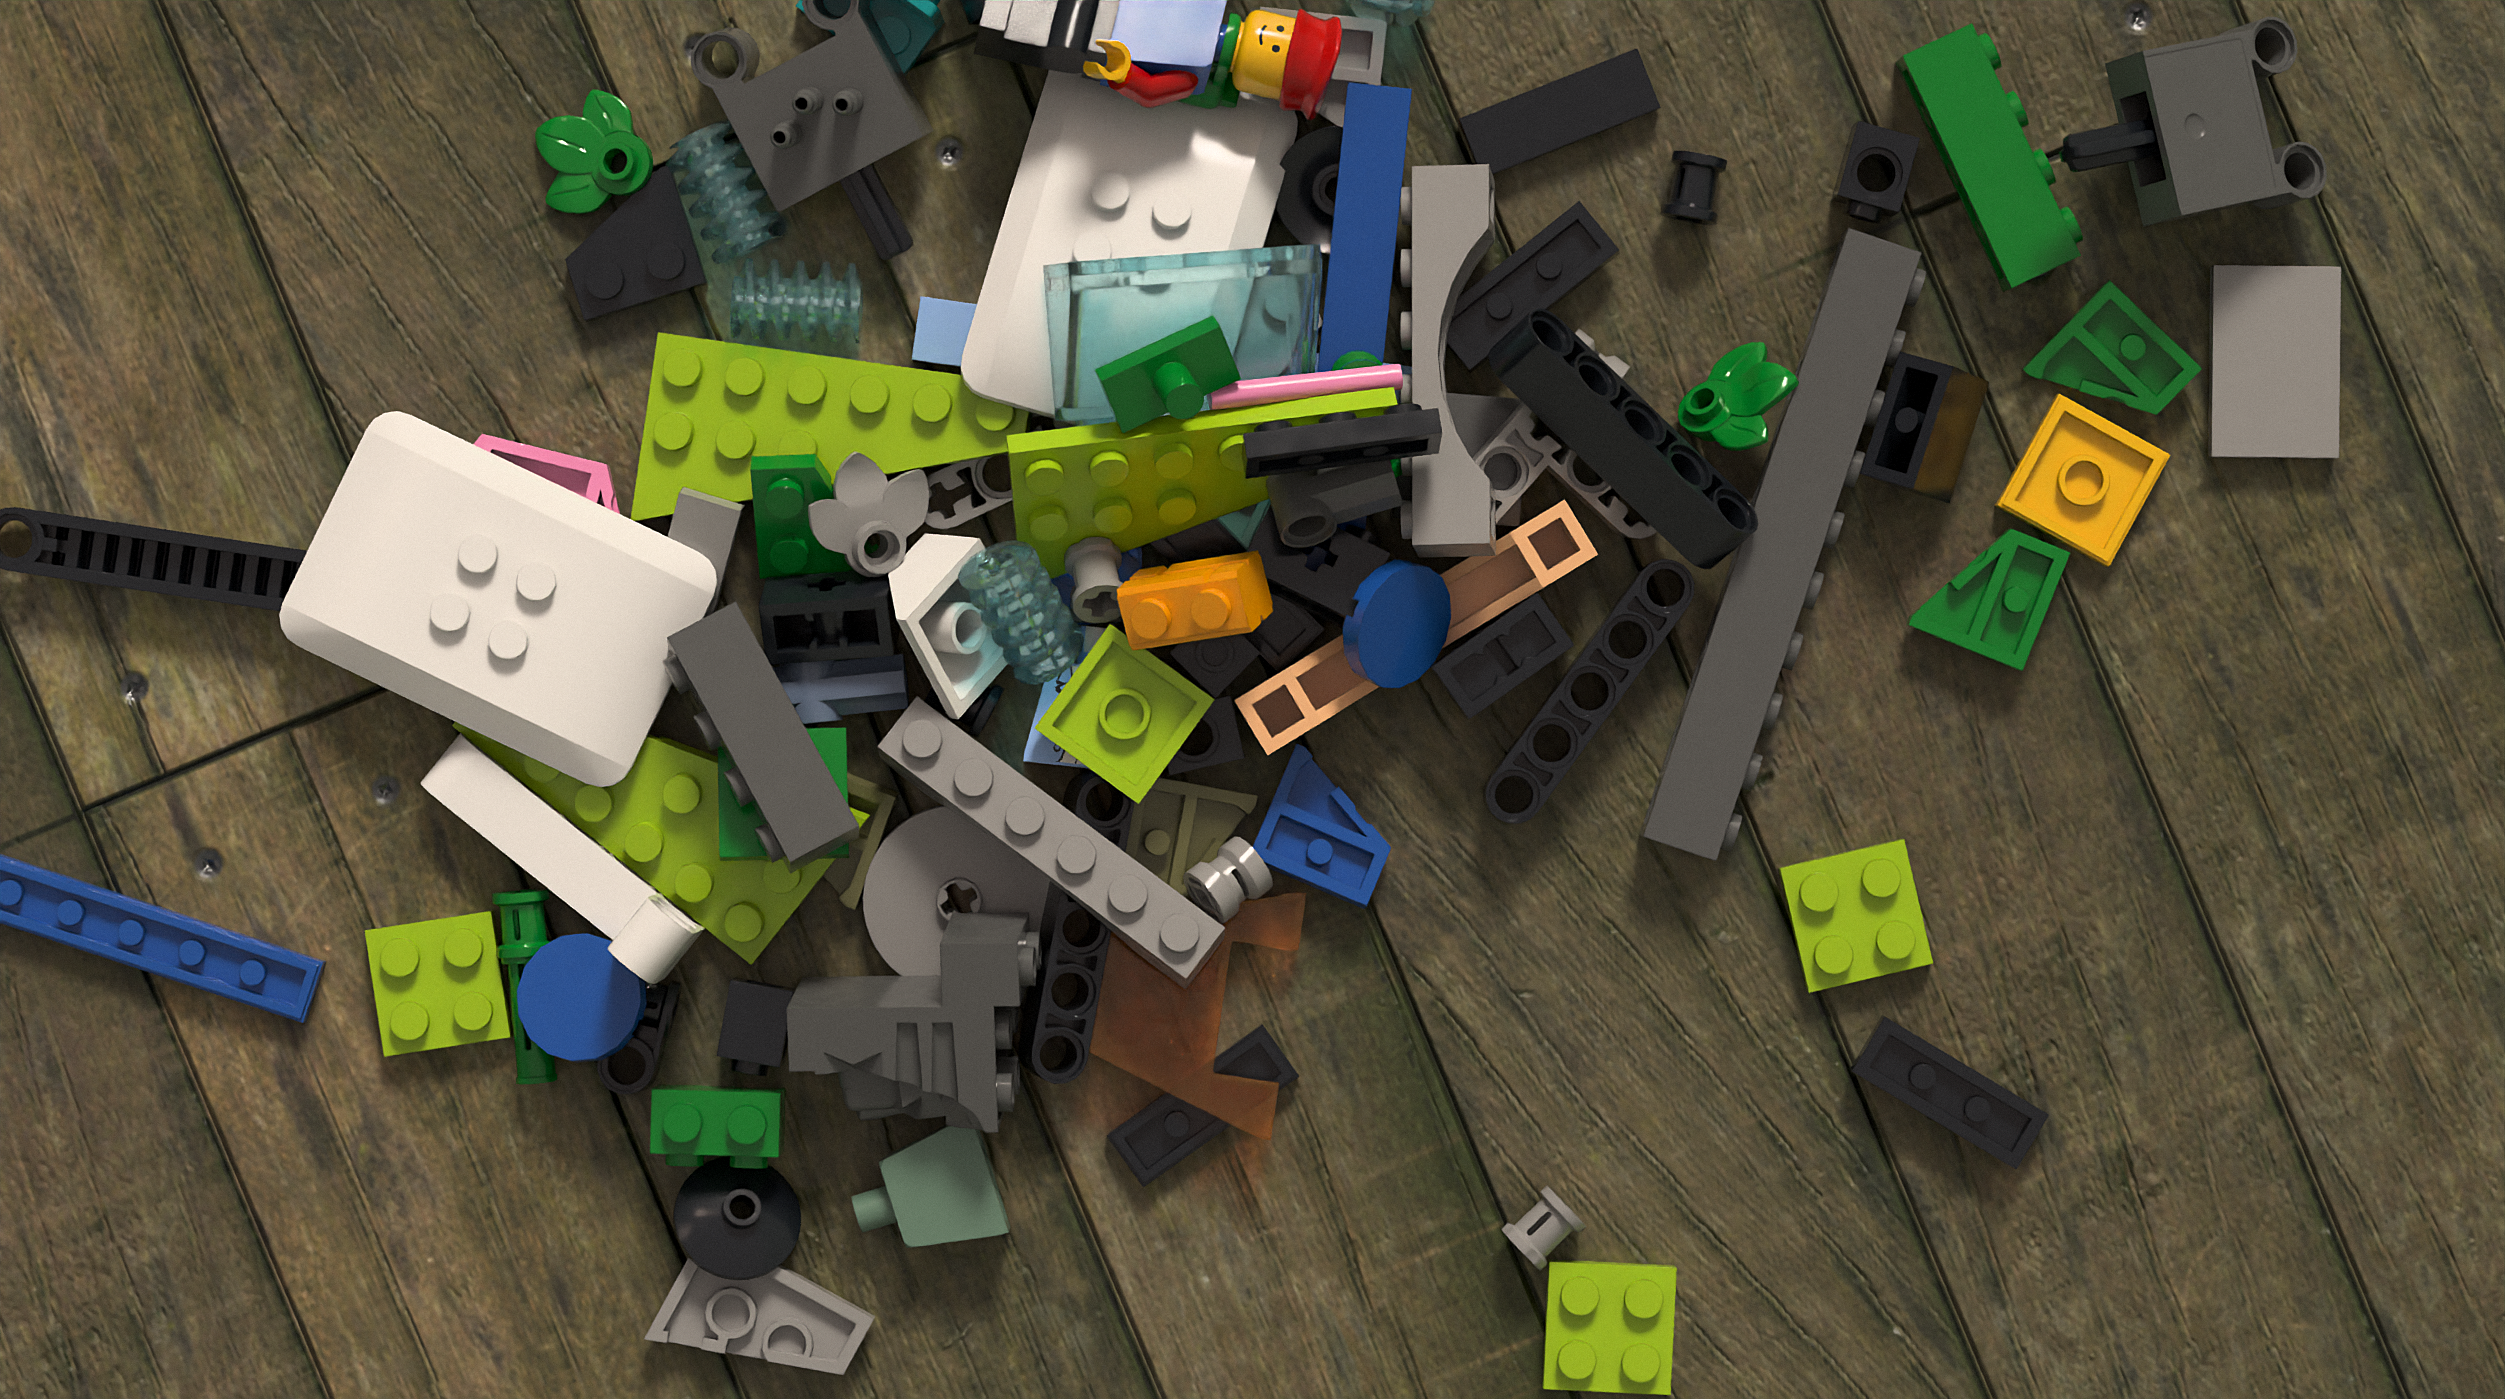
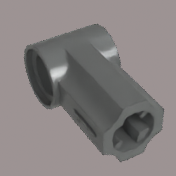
[1266,460,1403,548]

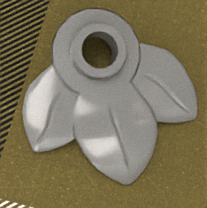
[808,452,929,577]

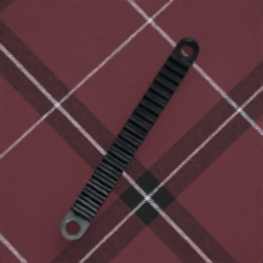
[0,507,307,611]

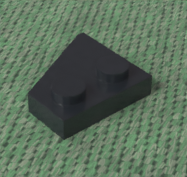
[565,165,708,322]

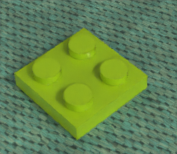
[1034,624,1215,804]
[1778,839,1933,993]
[365,910,513,1057]
[1542,1259,1677,1395]

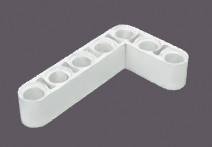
[420,733,705,984]

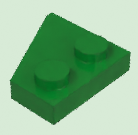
[750,454,879,579]
[1906,529,2071,671]

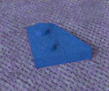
[1252,744,1391,909]

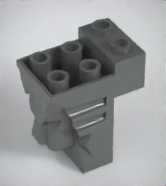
[786,912,1042,1133]

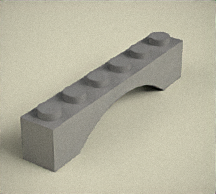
[1400,164,1496,557]
[877,697,1225,990]

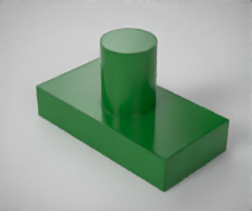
[1094,315,1241,433]

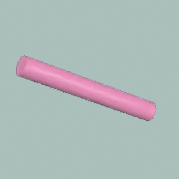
[1207,364,1403,410]

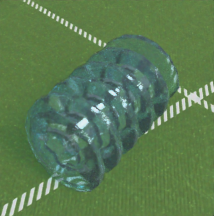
[666,119,785,264]
[730,258,863,344]
[958,540,1084,685]

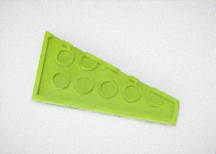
[631,332,1033,523]
[1006,387,1398,590]
[452,721,871,965]

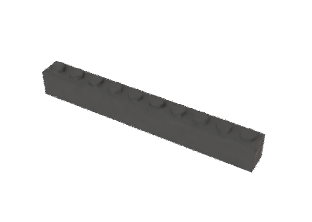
[1639,228,1926,861]

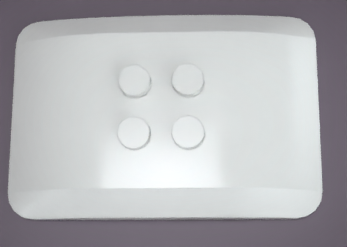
[961,70,1298,426]
[279,411,718,787]

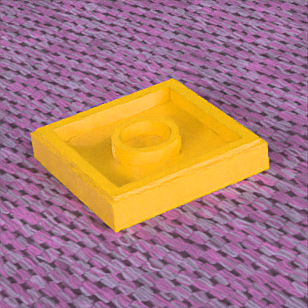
[1995,394,2170,567]

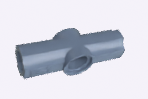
[773,654,909,724]

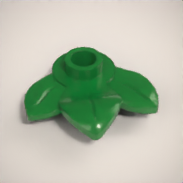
[535,90,653,214]
[1678,342,1799,451]

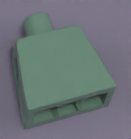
[851,1125,1011,1248]

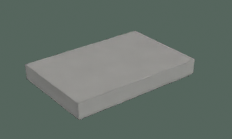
[2208,265,2341,459]

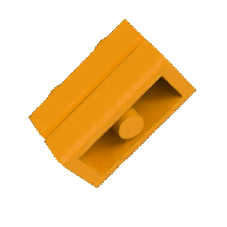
[1117,550,1273,651]

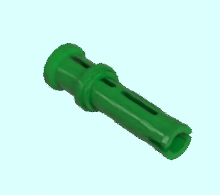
[492,888,558,1085]

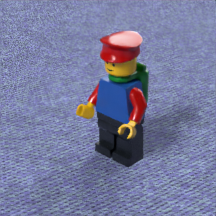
[974,0,1342,120]

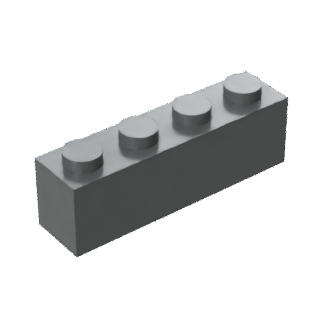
[662,602,859,874]

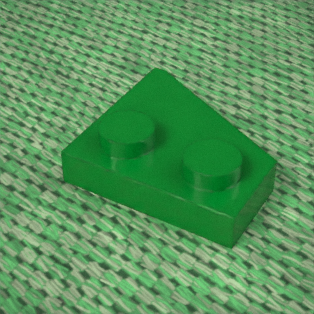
[2023,279,2202,415]

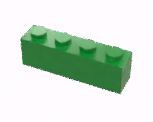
[1895,23,2083,292]

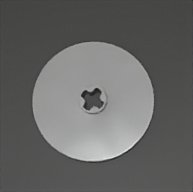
[863,805,1050,976]

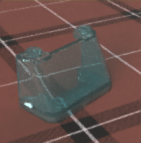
[1043,244,1322,427]

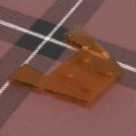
[1089,892,1307,1141]

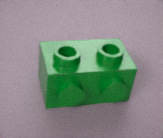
[650,1084,786,1168]

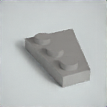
[644,1258,875,1375]

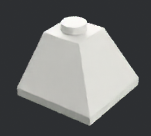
[888,533,1031,719]

